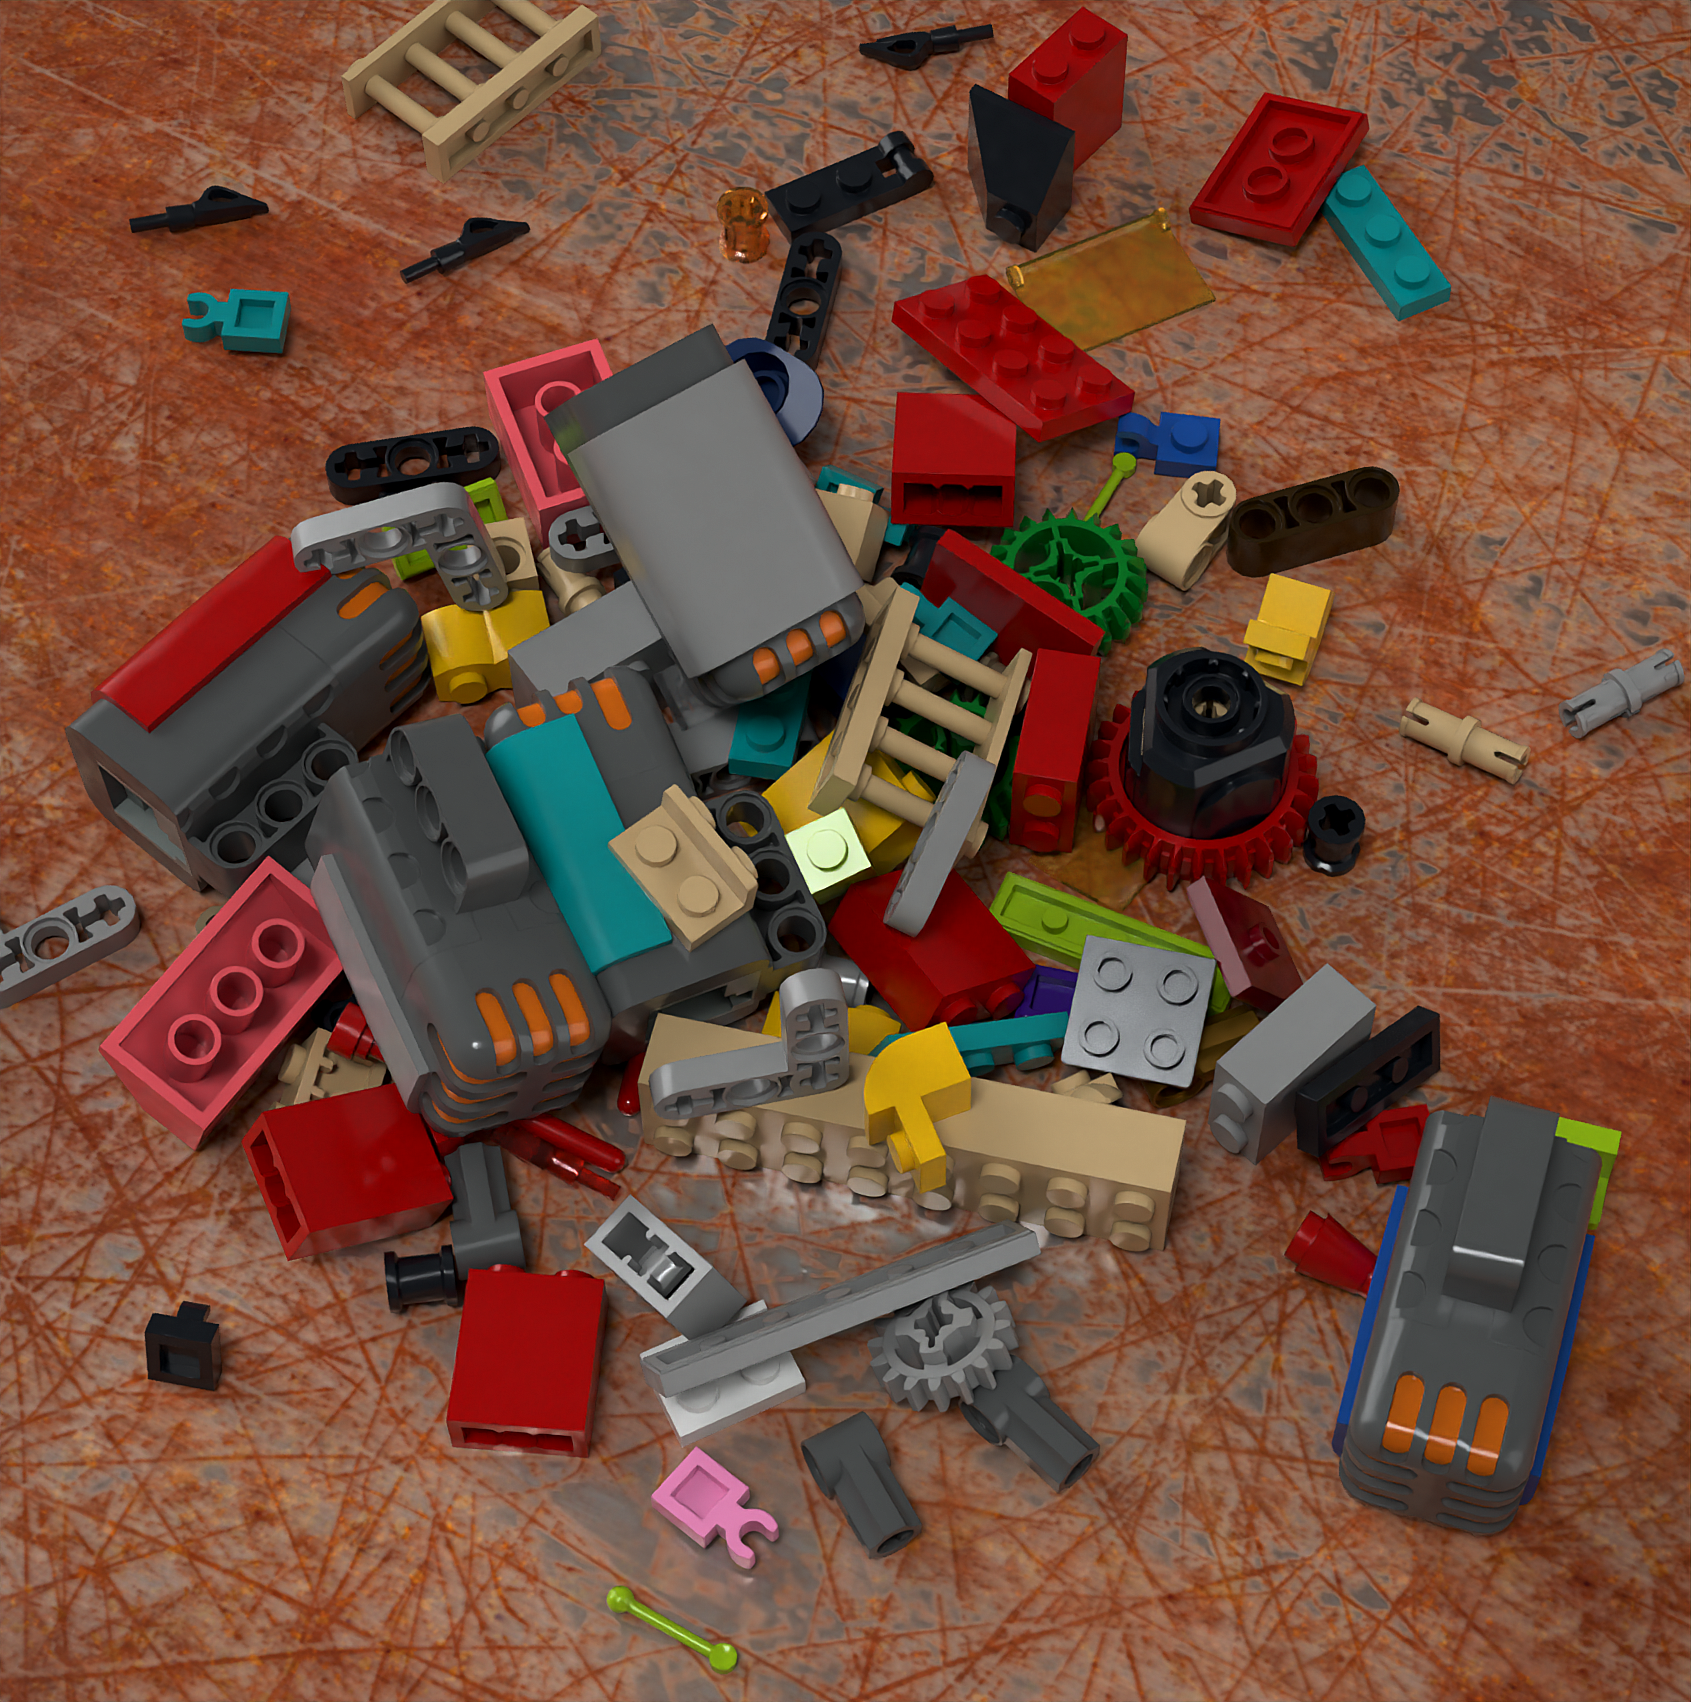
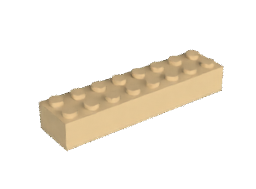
[637,1013,1186,1251]

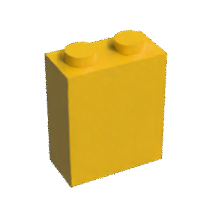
[739,729,937,924]

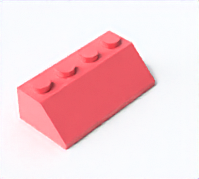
[98,855,346,1151]

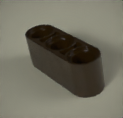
[1226,466,1400,578]

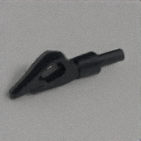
[859,24,994,71]
[129,186,269,233]
[400,217,530,284]

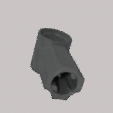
[444,1142,527,1281]
[958,1354,1100,1493]
[800,1411,922,1559]

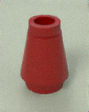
[1283,1210,1378,1299]

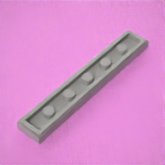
[640,1219,1041,1398]

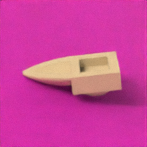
[1050,1069,1124,1104]

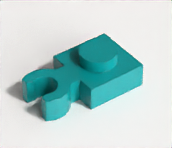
[182,289,291,353]

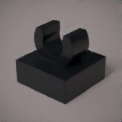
[144,1301,222,1391]

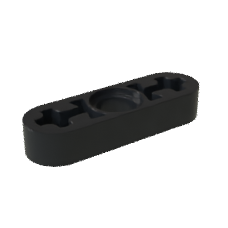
[765,232,842,371]
[325,426,501,506]

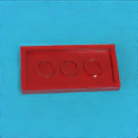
[891,274,1135,443]

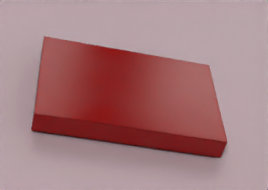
[1189,92,1370,247]
[920,528,1105,678]

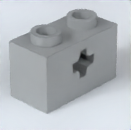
[584,1194,747,1340]

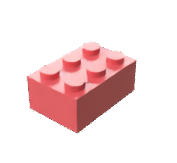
[483,338,613,551]

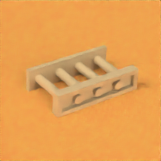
[341,0,602,184]
[807,586,1033,872]

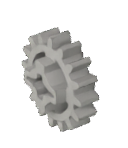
[867,1280,1019,1412]

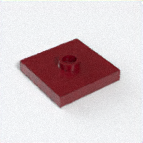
[1186,876,1303,1013]

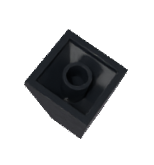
[967,84,1075,253]

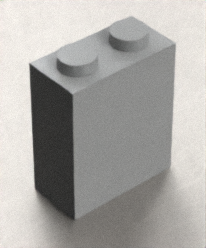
[1208,963,1376,1166]

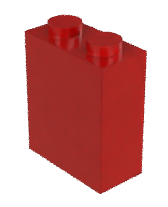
[1008,6,1128,172]
[891,392,1016,527]
[1009,648,1101,853]
[827,868,1036,1032]
[241,1083,454,1261]
[446,1264,609,1458]

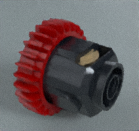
[1084,647,1319,891]

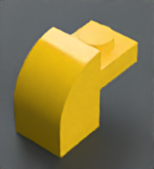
[1243,573,1336,686]
[864,1022,972,1194]

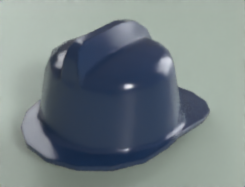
[725,337,824,447]

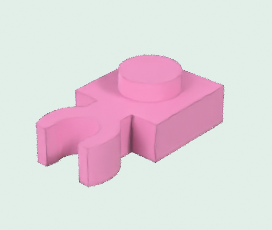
[651,1446,779,1569]

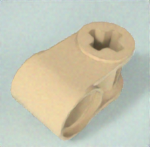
[1135,471,1236,591]

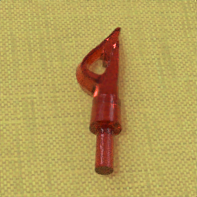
[480,1123,621,1201]

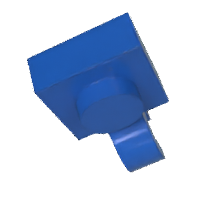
[1114,412,1220,478]

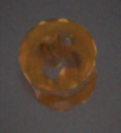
[717,187,770,264]

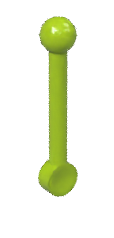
[1083,452,1136,521]
[606,1585,737,1674]

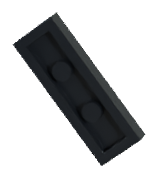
[1294,1005,1440,1158]

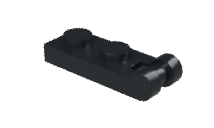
[764,131,934,246]

